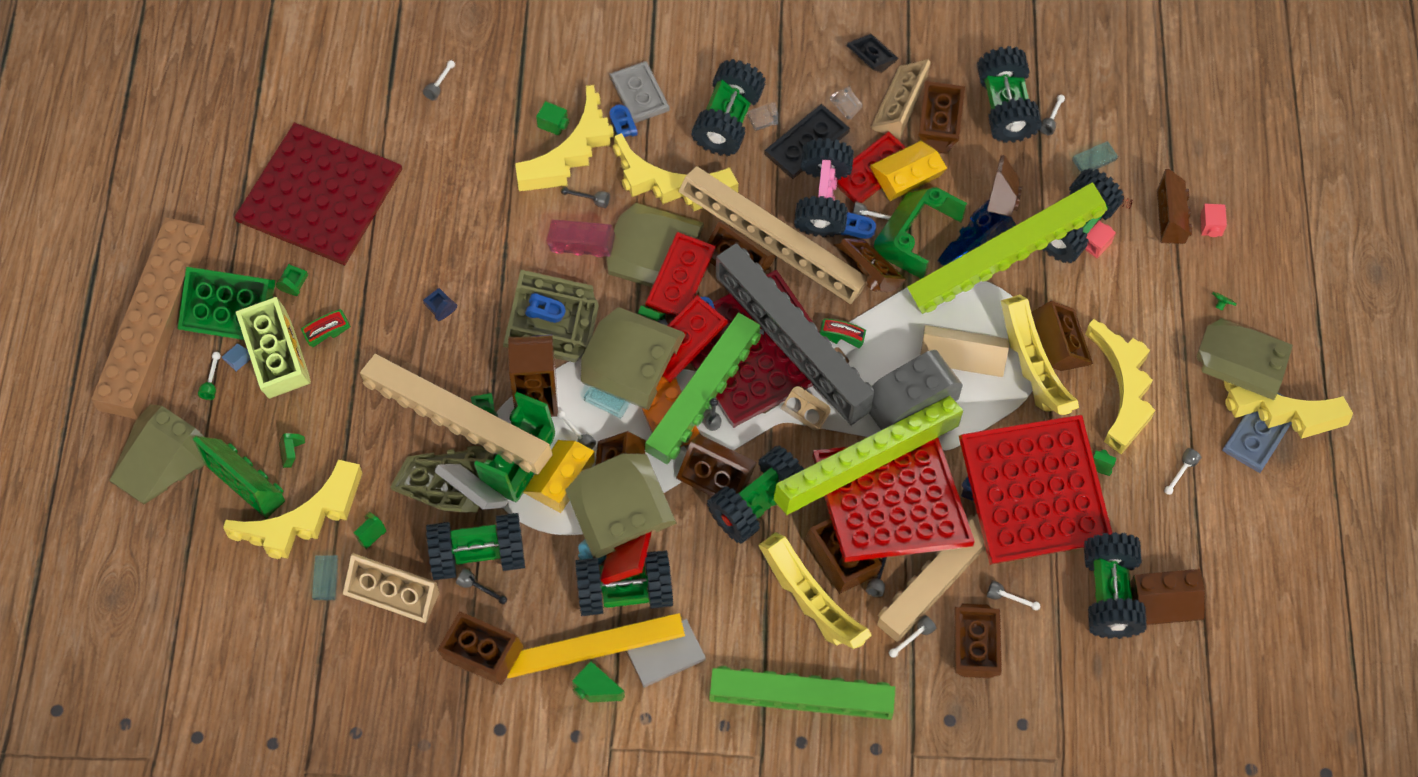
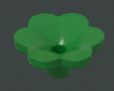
[1212,291,1237,311]

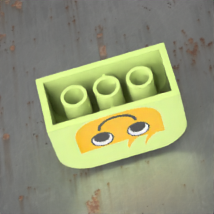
[236,297,311,399]

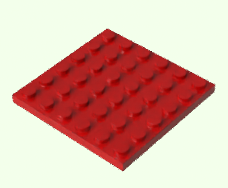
[959,415,1112,565]
[812,437,975,562]

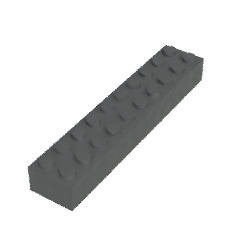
[716,243,874,426]

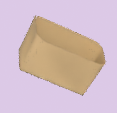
[780,387,831,431]

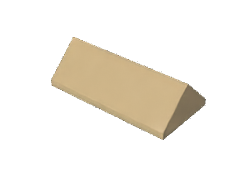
[871,60,931,139]
[920,325,1009,377]
[343,553,439,623]

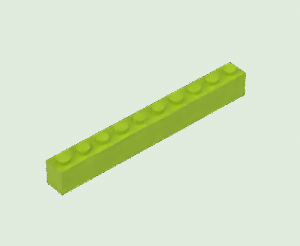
[907,182,1107,314]
[774,396,963,515]

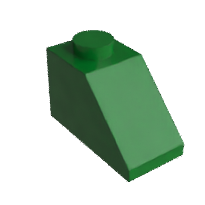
[572,662,625,703]

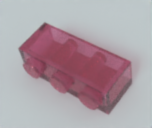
[546,220,615,257]

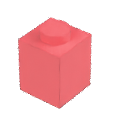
[1200,204,1227,237]
[1085,221,1116,259]

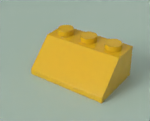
[870,141,947,201]
[523,440,595,513]

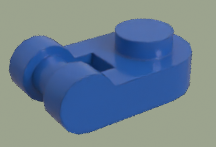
[610,105,638,137]
[840,212,876,239]
[525,294,566,323]

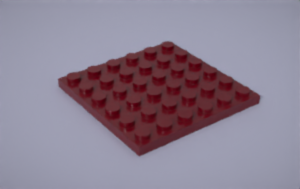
[234,122,403,266]
[690,270,819,428]

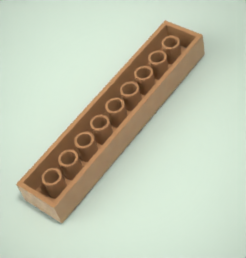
[91,217,210,419]

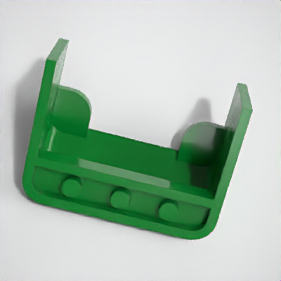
[873,187,967,279]
[474,392,555,502]

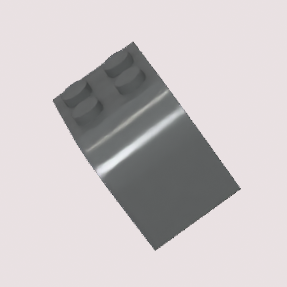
[869,350,963,430]

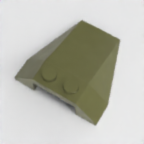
[109,404,205,505]
[390,446,494,512]

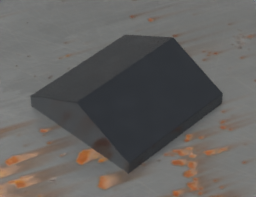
[846,34,898,73]

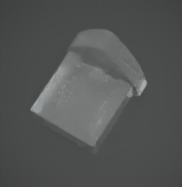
[830,86,864,120]
[747,101,778,131]

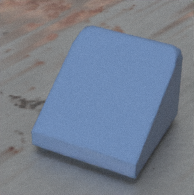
[222,343,251,371]

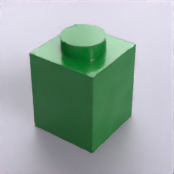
[536,101,569,136]

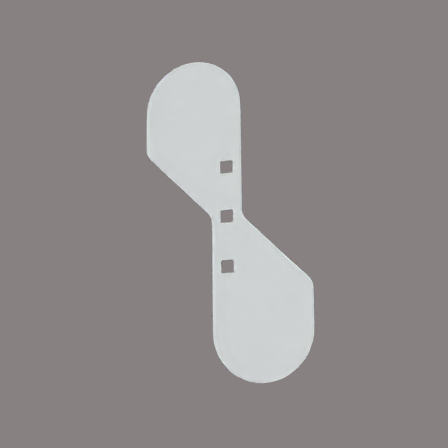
[492,281,1039,535]

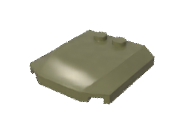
[605,203,704,287]
[503,270,599,363]
[581,307,685,410]
[1196,318,1293,400]
[566,454,677,558]

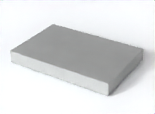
[610,61,670,123]
[435,464,509,509]
[626,619,706,688]

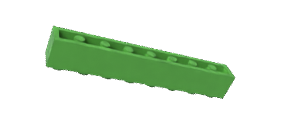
[645,313,761,465]
[710,666,895,720]

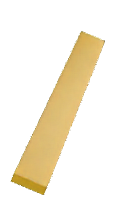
[507,613,685,678]

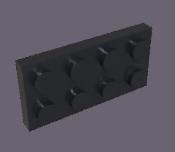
[764,103,850,179]

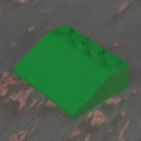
[178,267,276,340]
[193,436,285,520]

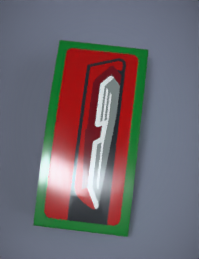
[301,309,351,347]
[819,318,866,349]

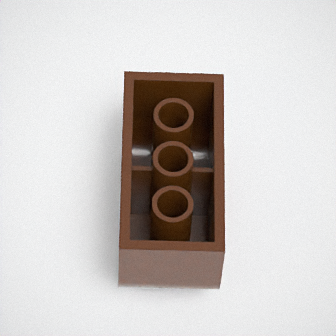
[508,335,558,417]

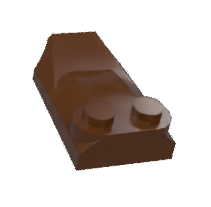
[919,81,965,154]
[833,238,906,292]
[954,603,1002,678]

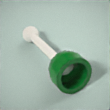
[198,352,221,400]

